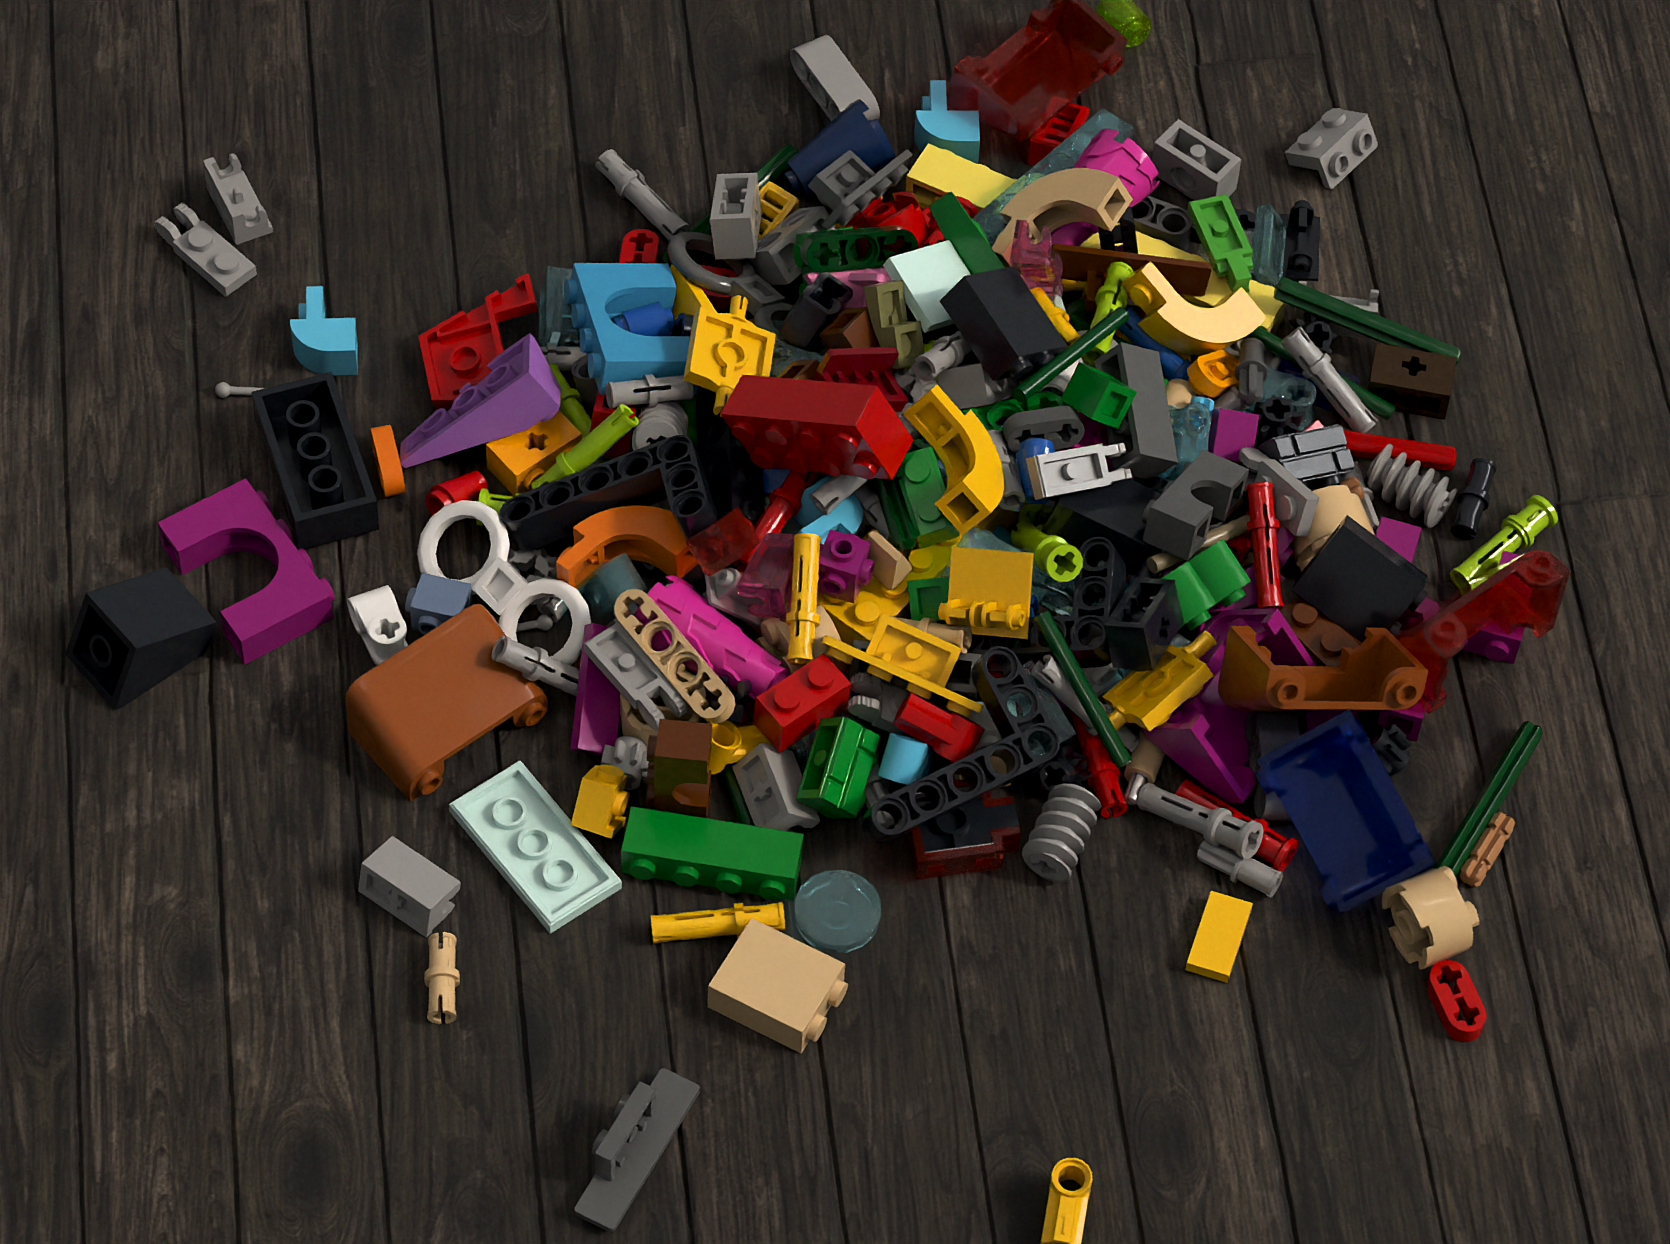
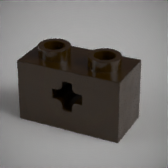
[1367,343,1457,420]

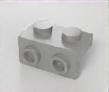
[1285,108,1378,189]

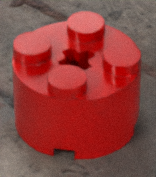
[841,192,929,259]

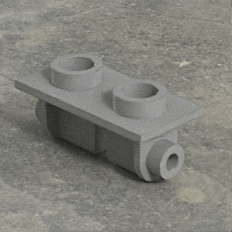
[704,567,787,629]

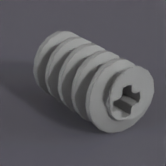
[632,400,688,451]
[1364,443,1457,528]
[1022,783,1102,883]

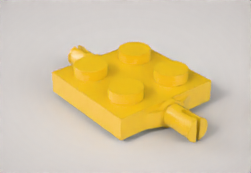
[683,295,776,417]
[1102,630,1217,732]

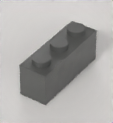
[1095,342,1178,480]

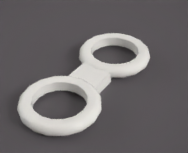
[417,500,591,673]

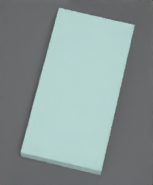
[449,761,622,934]

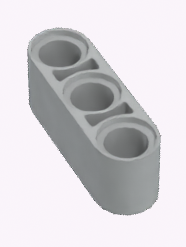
[790,35,880,121]

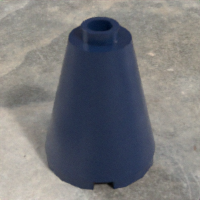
[783,99,896,197]

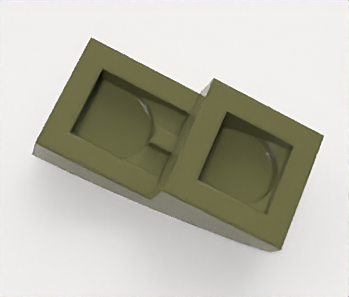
[864,280,924,369]

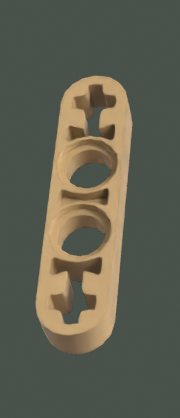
[614,589,735,724]

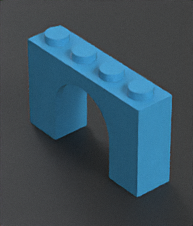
[564,263,698,395]

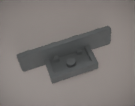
[808,149,913,231]
[574,1068,700,1233]

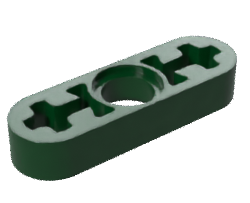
[800,225,918,272]

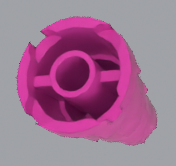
[1028,129,1160,264]
[634,575,789,701]

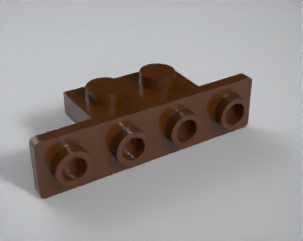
[1047,243,1211,318]

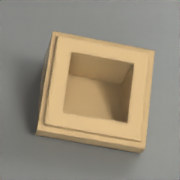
[867,530,912,590]

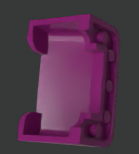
[1138,608,1316,803]

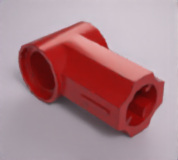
[892,692,986,762]

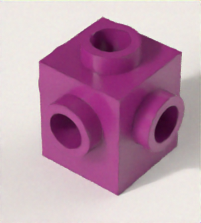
[817,529,875,604]

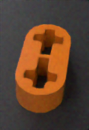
[370,425,405,497]

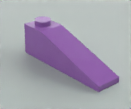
[400,333,561,468]

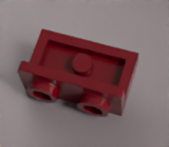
[812,347,908,412]

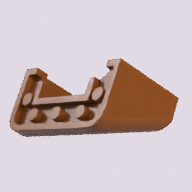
[345,604,548,802]
[1218,626,1428,712]

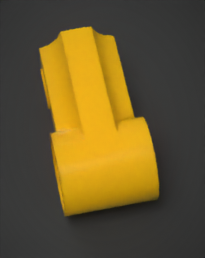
[708,720,772,774]
[1040,1158,1092,1244]

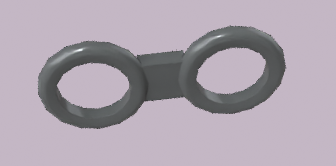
[667,232,828,363]

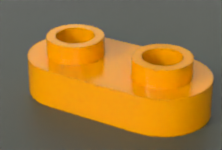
[1187,350,1239,398]

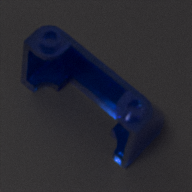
[1255,709,1437,914]

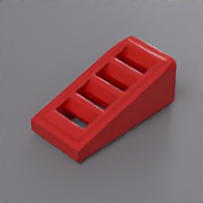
[1028,99,1090,172]

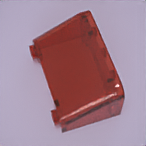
[946,0,1128,141]
[1393,550,1571,714]

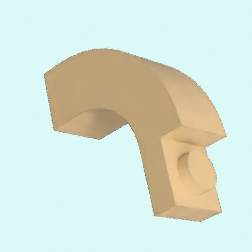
[992,168,1133,273]

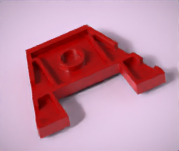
[418,273,561,409]

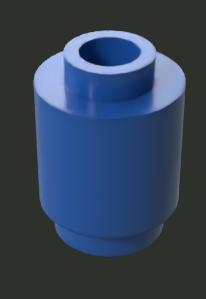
[613,301,675,336]

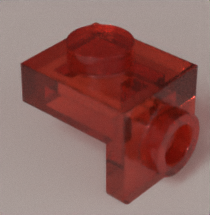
[686,507,761,576]

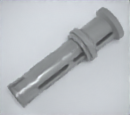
[1137,783,1264,859]

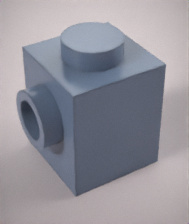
[405,573,472,635]

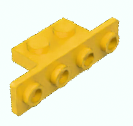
[822,613,984,718]

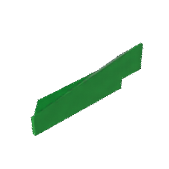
[929,192,1005,275]

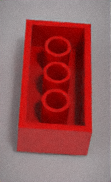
[720,374,914,480]

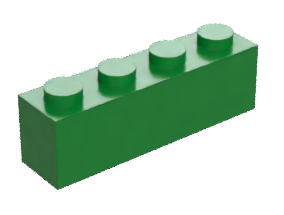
[621,806,804,901]

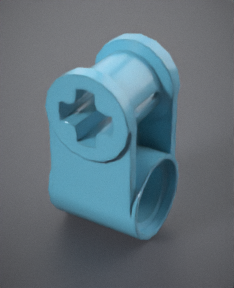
[878,733,935,785]

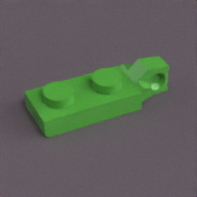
[1187,194,1254,293]

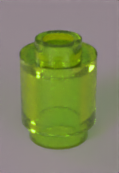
[1097,0,1151,47]

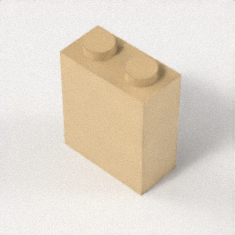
[708,918,848,1053]

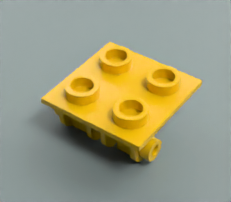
[938,546,1034,639]

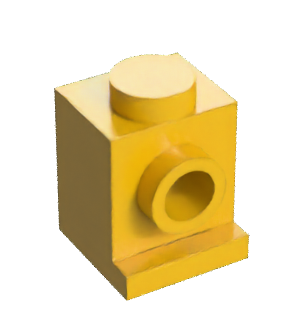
[571,765,629,839]

